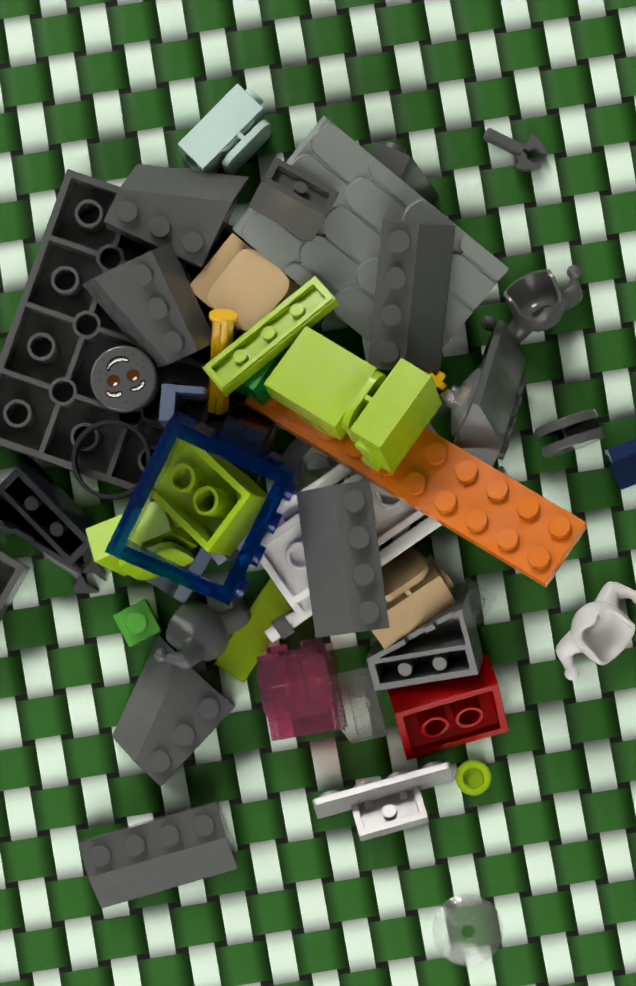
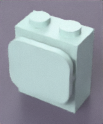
[178,83,271,175]

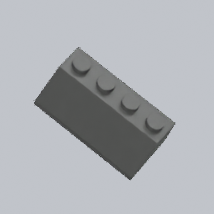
[368,219,455,372]
[453,319,528,467]
[296,480,390,638]
[78,800,238,909]

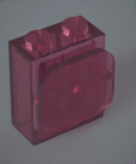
[257,638,347,741]

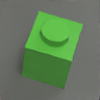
[113,599,164,647]

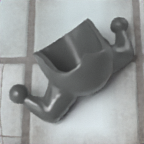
[481,265,583,345]
[154,586,251,670]

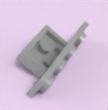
[312,761,454,841]

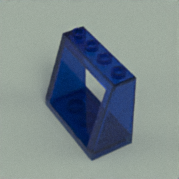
[105,411,299,605]

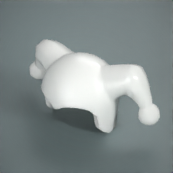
[555,581,636,680]

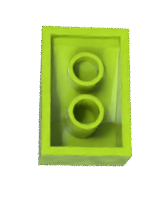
[138,427,273,556]

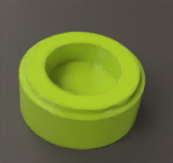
[455,760,491,796]

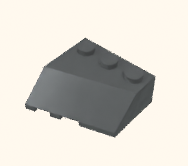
[104,164,249,272]
[82,243,212,369]
[112,634,236,786]

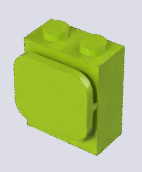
[264,326,378,440]
[343,358,442,474]
[86,501,199,580]

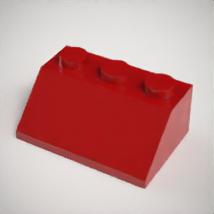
[387,654,509,760]

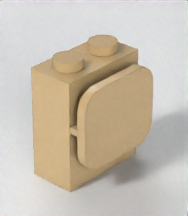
[190,233,300,335]
[371,546,456,650]

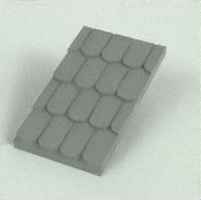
[233,115,509,348]

